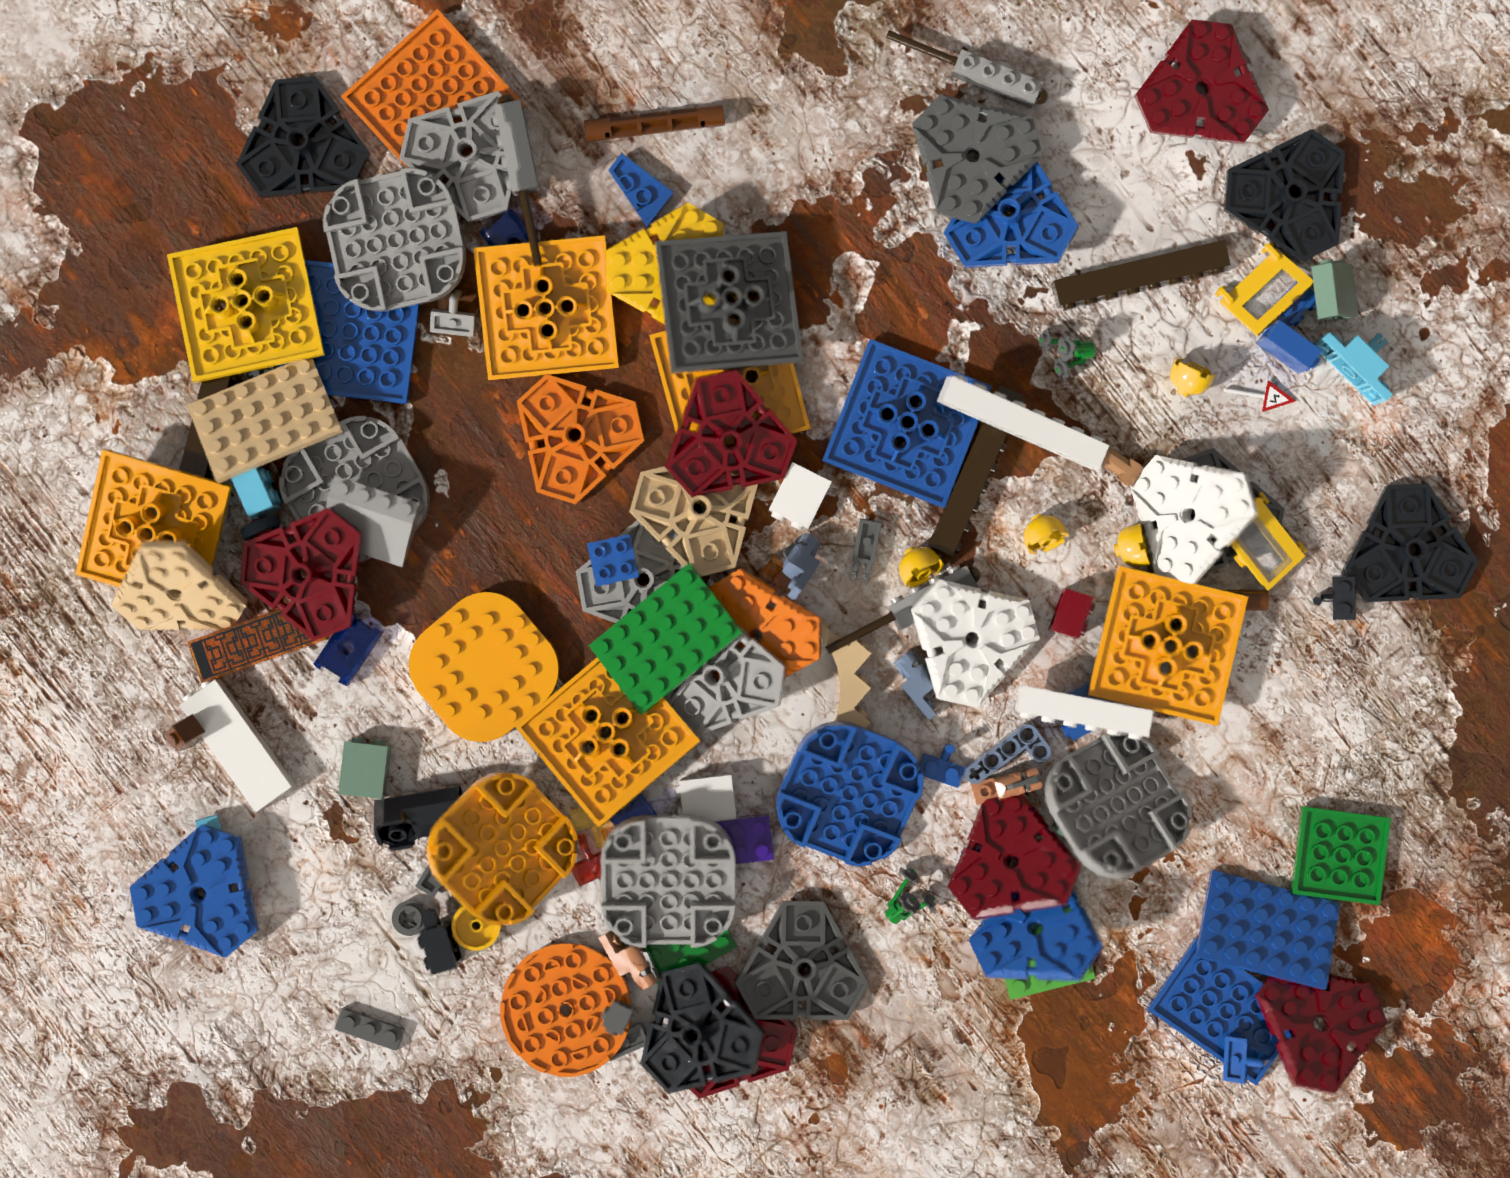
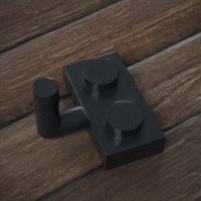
[1313,575,1356,620]

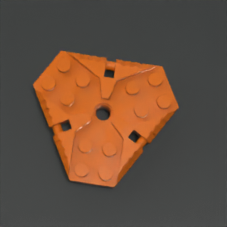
[517,374,645,505]
[710,568,821,680]

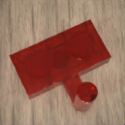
[571,834,602,887]

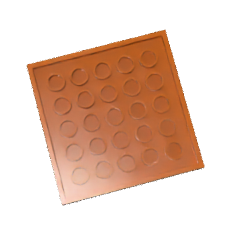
[341,9,526,182]

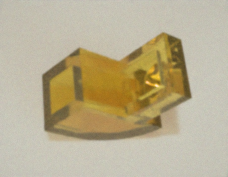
[569,806,610,849]

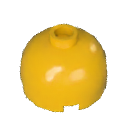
[1170,357,1216,397]
[1023,514,1069,554]
[1114,523,1151,567]
[899,547,944,588]

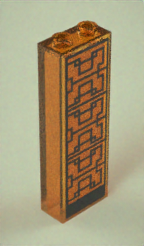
[187,610,331,683]

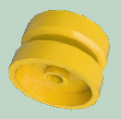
[451,905,501,951]

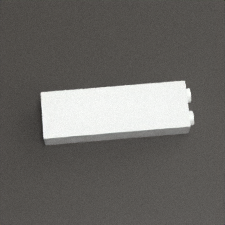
[179,678,296,812]

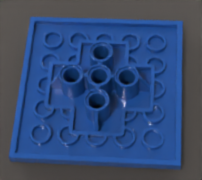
[822,339,992,509]

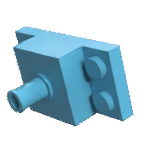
[1313,332,1393,406]

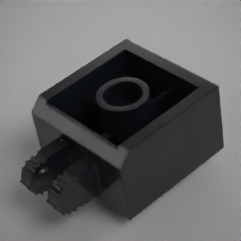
[417,908,463,975]

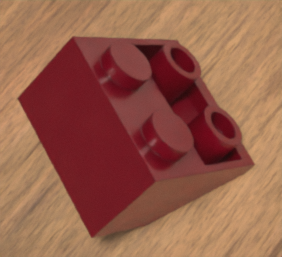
[1048,589,1095,639]

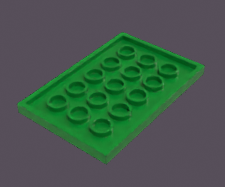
[589,563,744,715]

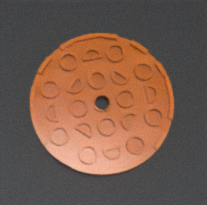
[500,943,632,1077]

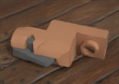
[970,767,1042,805]
[599,930,660,990]

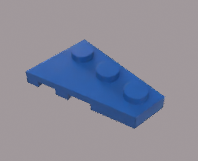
[608,153,674,228]

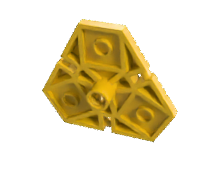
[606,202,723,324]

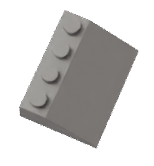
[325,476,423,567]

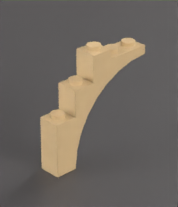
[821,617,871,728]

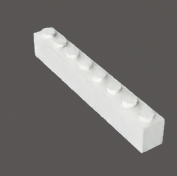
[937,374,1109,470]

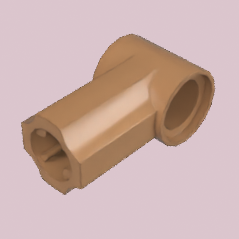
[1102,447,1144,488]

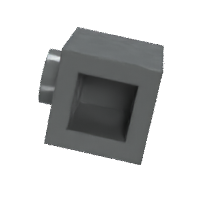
[601,998,636,1036]

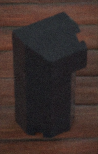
[373,785,463,851]

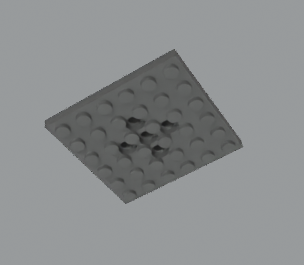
[655,231,803,374]

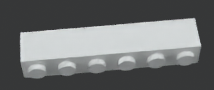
[1015,685,1153,740]

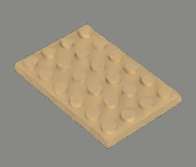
[187,358,343,483]

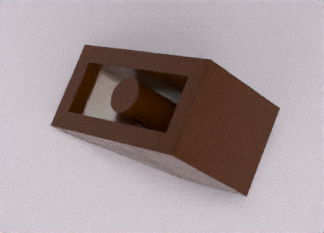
[164,714,206,752]

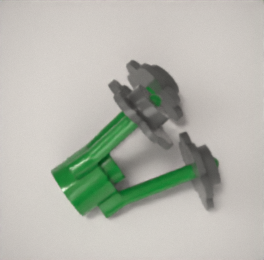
[1039,328,1095,381]
[885,867,937,924]

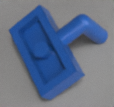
[919,743,965,788]
[1223,1035,1270,1084]

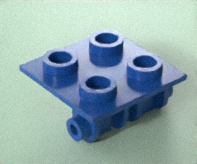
[587,534,639,587]

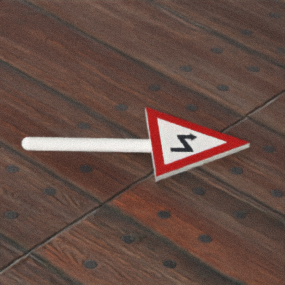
[1224,380,1296,412]

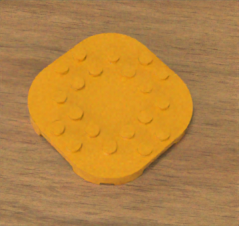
[409,592,560,742]
[427,772,578,926]

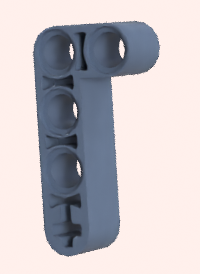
[963,724,1051,784]

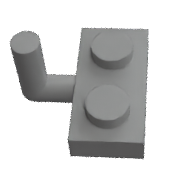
[430,289,476,337]

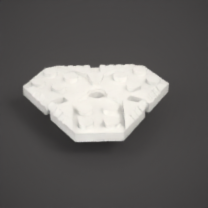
[1130,455,1258,584]
[911,579,1040,708]

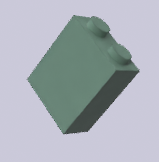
[1312,259,1359,320]
[338,737,392,799]

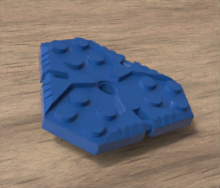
[944,162,1079,268]
[129,824,259,958]
[969,889,1104,981]

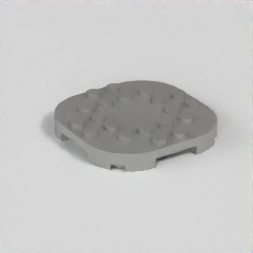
[323,168,466,312]
[279,416,430,563]
[1045,732,1192,879]
[601,815,735,948]

